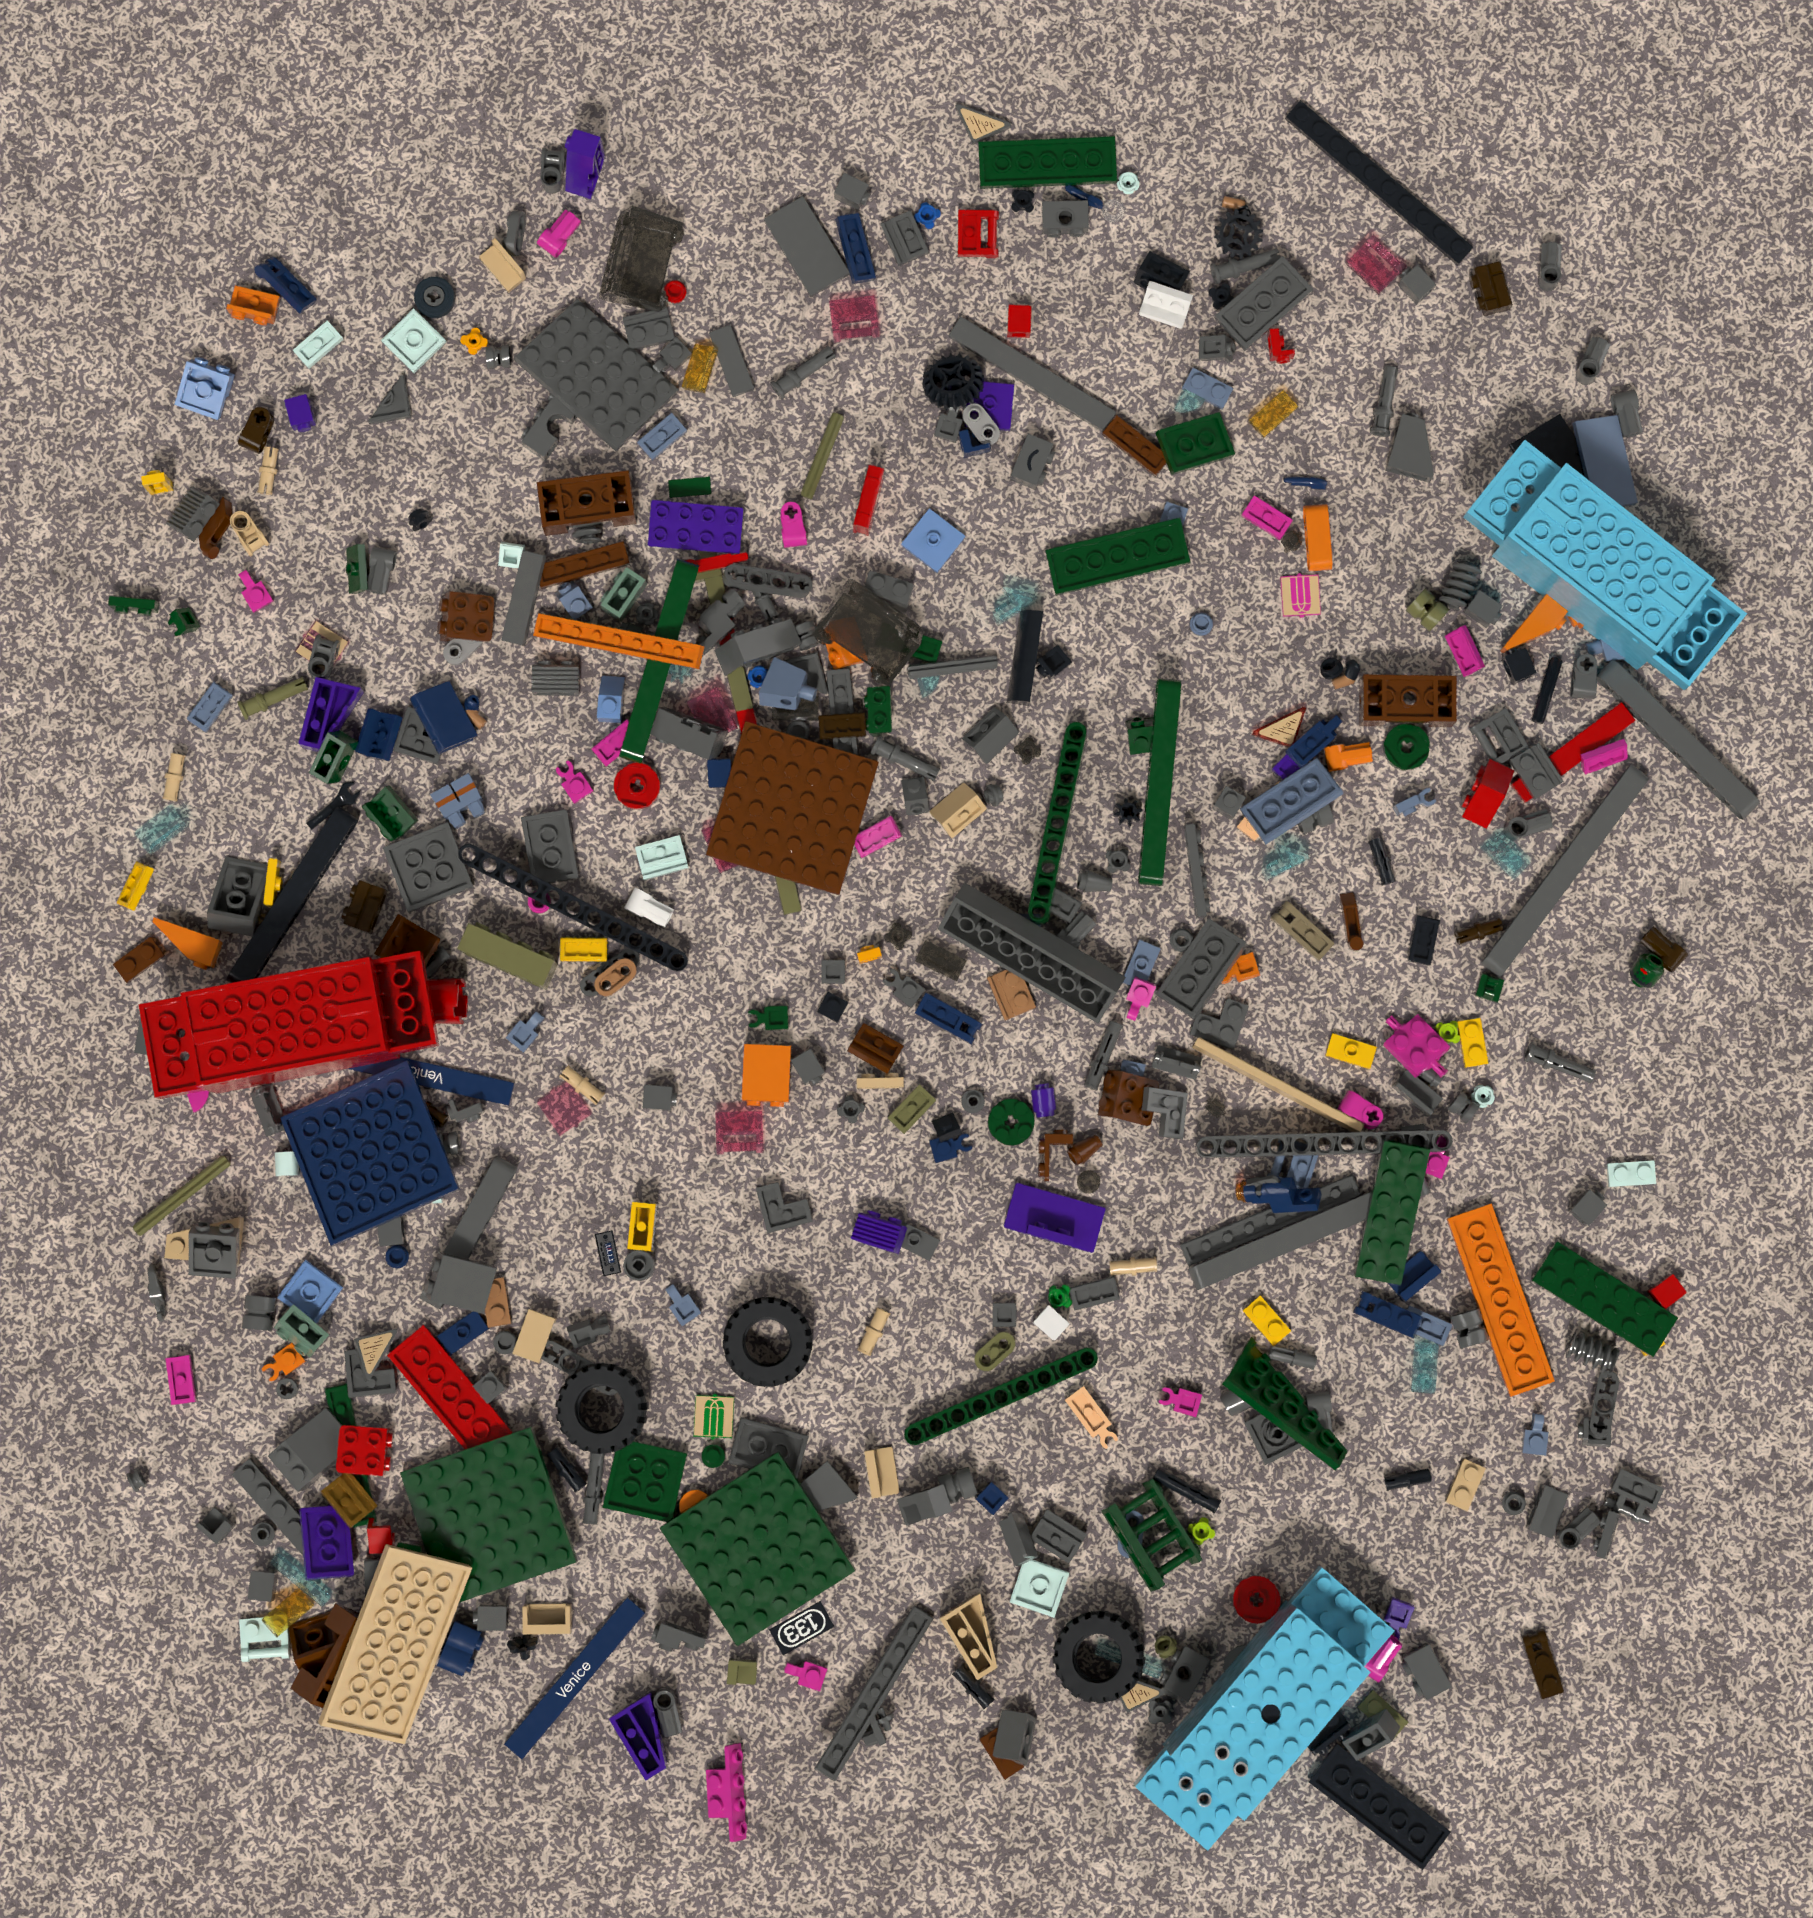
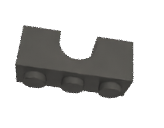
[521,394,577,462]

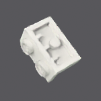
[1139,281,1193,329]

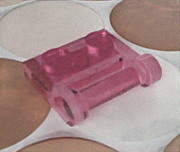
[1346,235,1407,295]
[829,295,879,343]
[715,1111,764,1155]

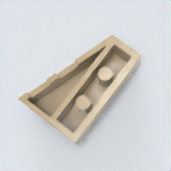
[164,1217,244,1265]
[939,1592,997,1680]

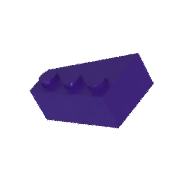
[565,129,605,199]
[298,677,364,752]
[609,1692,667,1781]

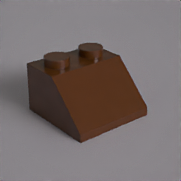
[288,1611,339,1673]

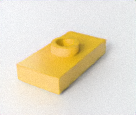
[263,858,283,907]
[117,861,154,911]
[560,938,608,962]
[1325,1033,1377,1070]

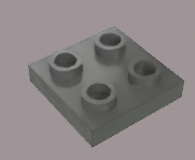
[1244,1414,1303,1465]

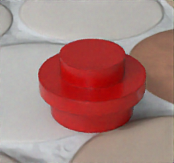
[664,280,687,304]

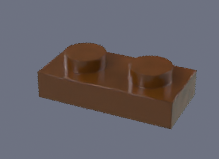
[113,937,165,983]
[979,1726,1024,1780]

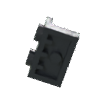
[1134,251,1190,291]
[1308,1710,1352,1756]

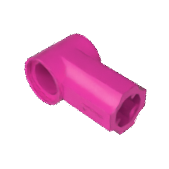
[537,210,581,258]
[1365,1635,1402,1683]

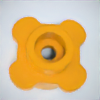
[460,328,488,355]

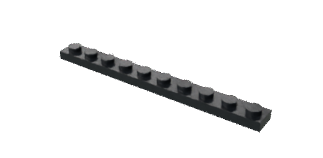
[1285,100,1473,266]

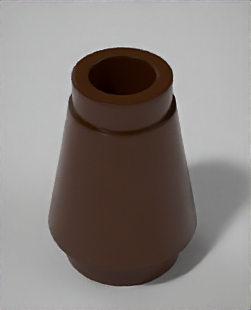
[1067,1134,1103,1166]

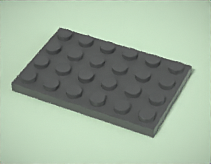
[514,299,679,451]

